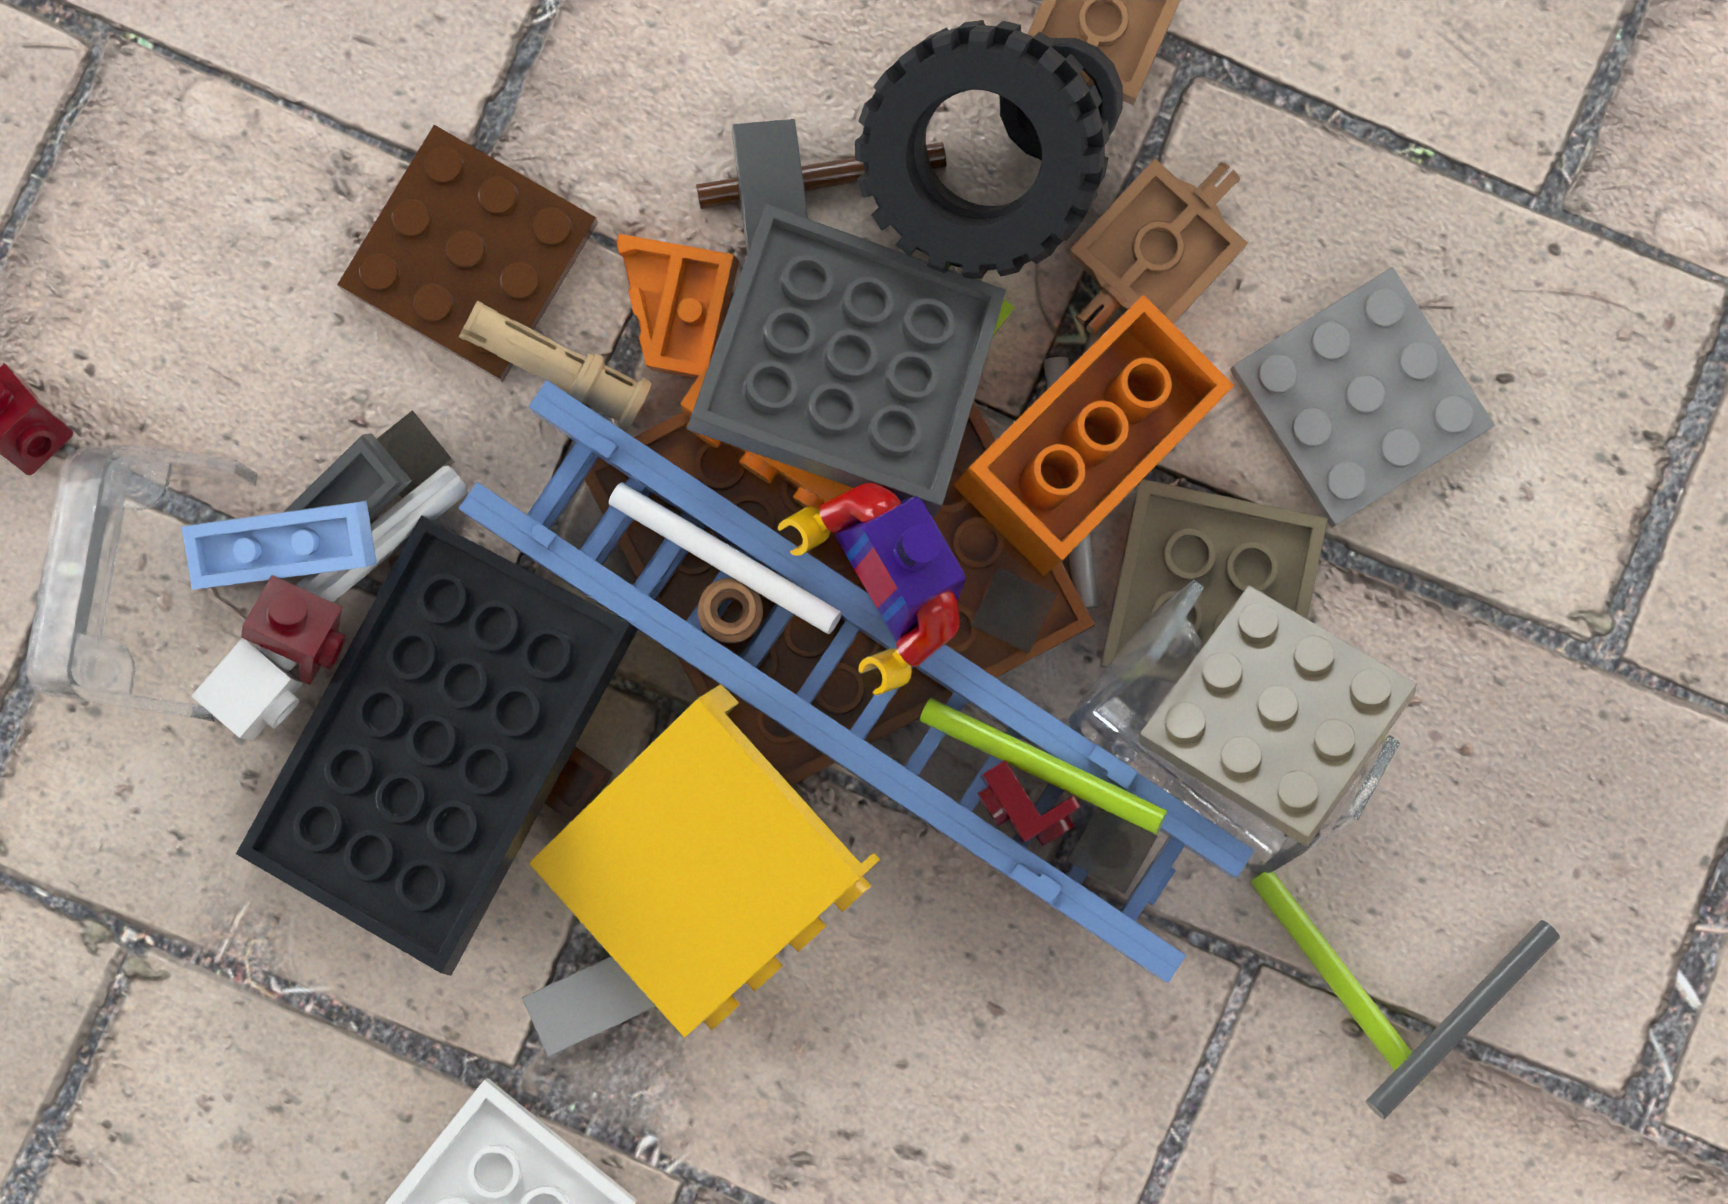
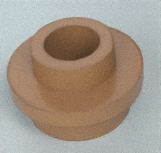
[698,578,763,643]

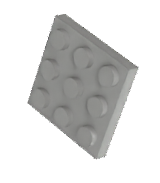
[1230,267,1496,528]

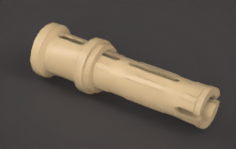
[459,300,652,432]

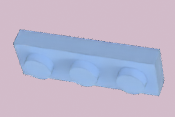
[182,501,377,590]

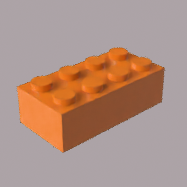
[953,294,1235,576]

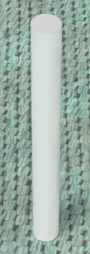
[609,482,842,634]

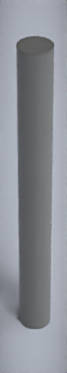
[1365,920,1560,1120]

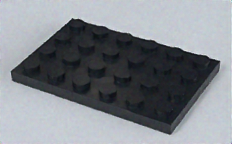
[236,515,638,976]

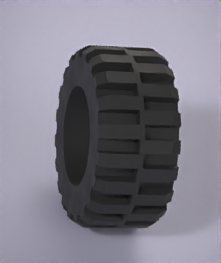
[855,20,1110,279]

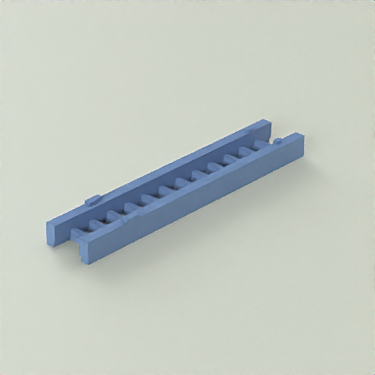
[458,380,1255,983]

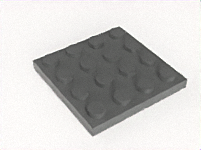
[687,204,1006,517]

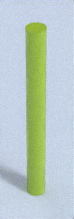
[920,698,1168,835]
[1249,866,1412,1071]

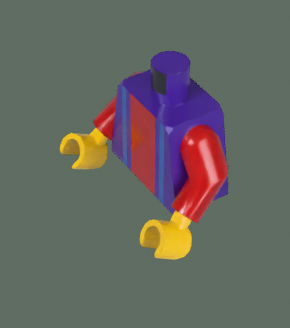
[778,483,966,695]

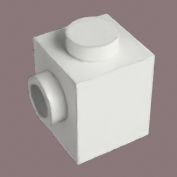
[191,638,303,741]

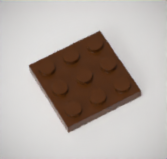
[337,125,598,383]

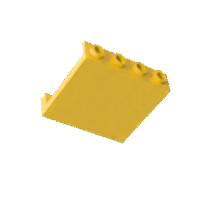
[529,684,881,1038]

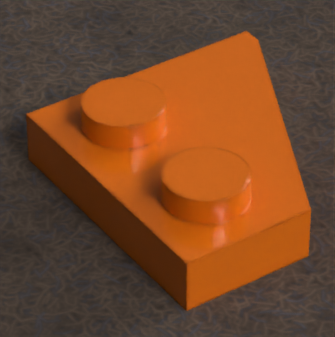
[616,233,739,379]

